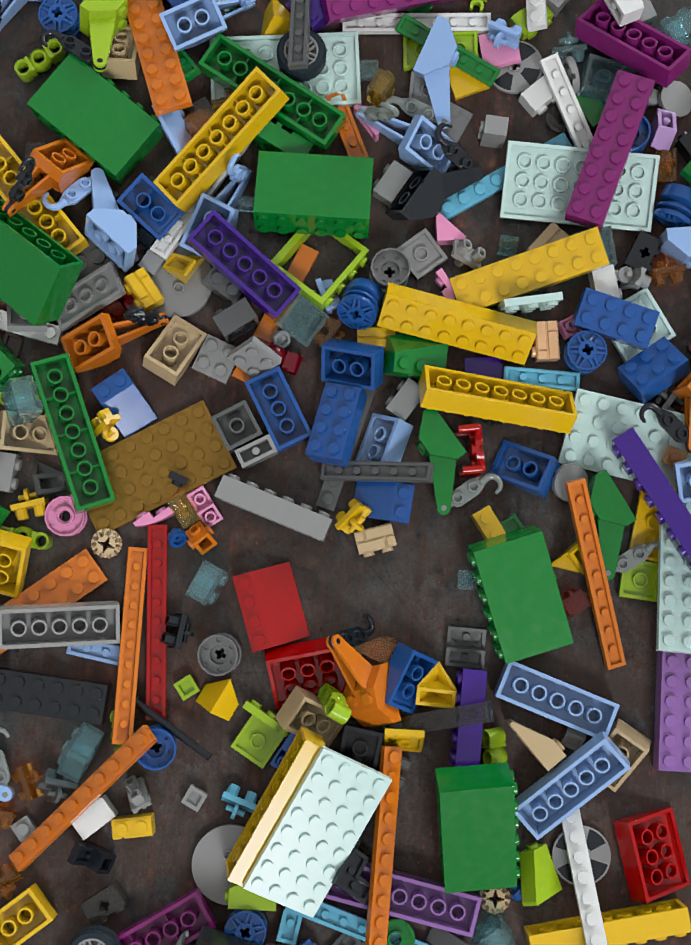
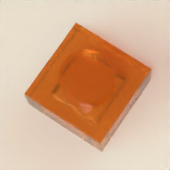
[660,444,688,467]

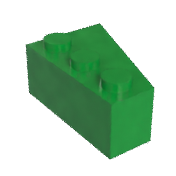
[253,121,314,154]

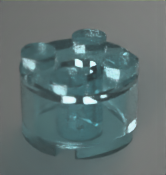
[469,914,516,945]

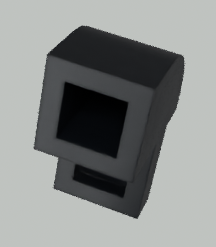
[67,840,117,874]

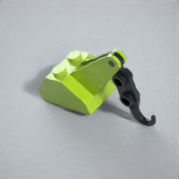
[40,0,128,72]

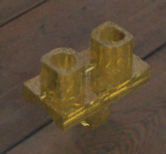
[166,490,201,530]

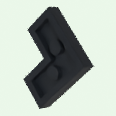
[331,848,370,905]

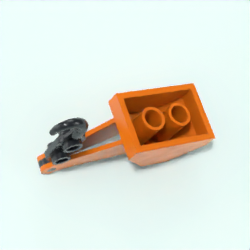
[2,138,94,216]
[60,307,169,373]
[639,372,691,453]
[326,614,401,727]

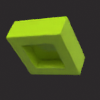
[173,674,200,701]

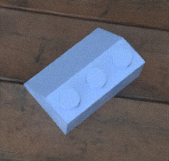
[152,105,194,156]
[355,413,413,462]

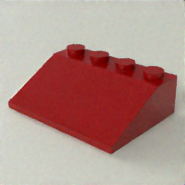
[232,562,310,652]
[265,637,347,710]
[613,807,691,903]

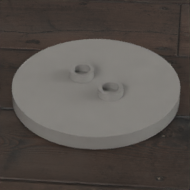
[147,243,212,319]
[192,824,245,905]

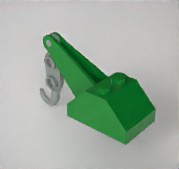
[416,409,503,515]
[587,469,659,580]

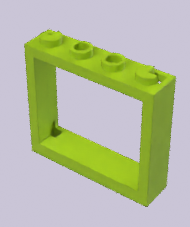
[271,233,369,312]

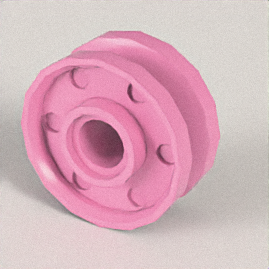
[45,496,88,536]

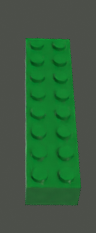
[198,33,346,152]
[29,353,116,514]

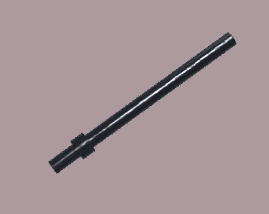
[135,695,212,761]

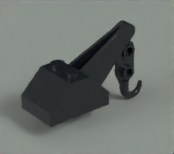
[385,122,484,220]

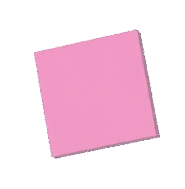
[478,26,521,68]

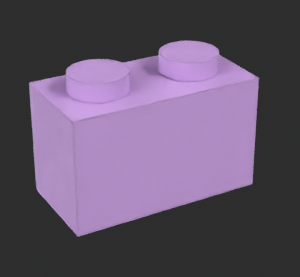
[650,108,677,151]

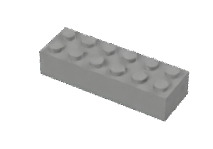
[214,473,332,542]
[0,601,120,650]

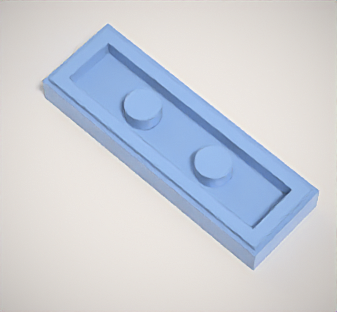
[66,644,120,665]

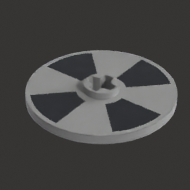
[493,40,543,94]
[552,825,611,885]

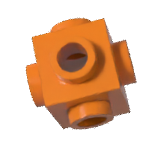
[185,520,218,556]

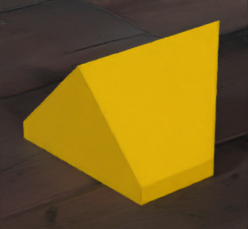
[261,0,290,35]
[162,252,205,284]
[551,541,584,575]
[415,661,457,709]
[196,679,239,721]

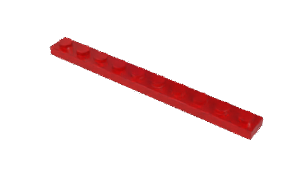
[146,525,168,720]

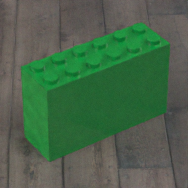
[27,54,164,186]
[253,151,373,239]
[0,198,84,326]
[466,525,574,664]
[435,762,520,893]

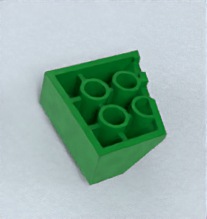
[383,333,448,380]

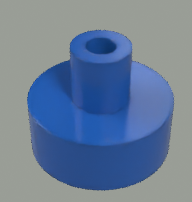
[167,528,188,548]
[510,882,522,902]

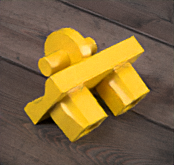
[90,408,121,442]
[10,488,49,521]
[335,498,372,535]

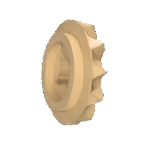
[91,528,122,559]
[480,888,511,915]

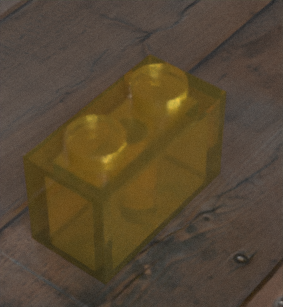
[367,68,396,107]

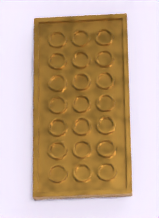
[87,400,237,531]

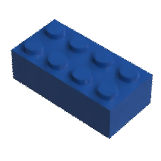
[570,287,660,350]
[244,366,311,453]
[305,382,367,468]

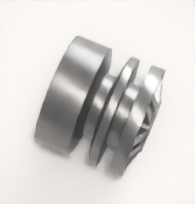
[369,248,411,295]
[197,632,243,676]

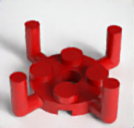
[454,423,486,478]

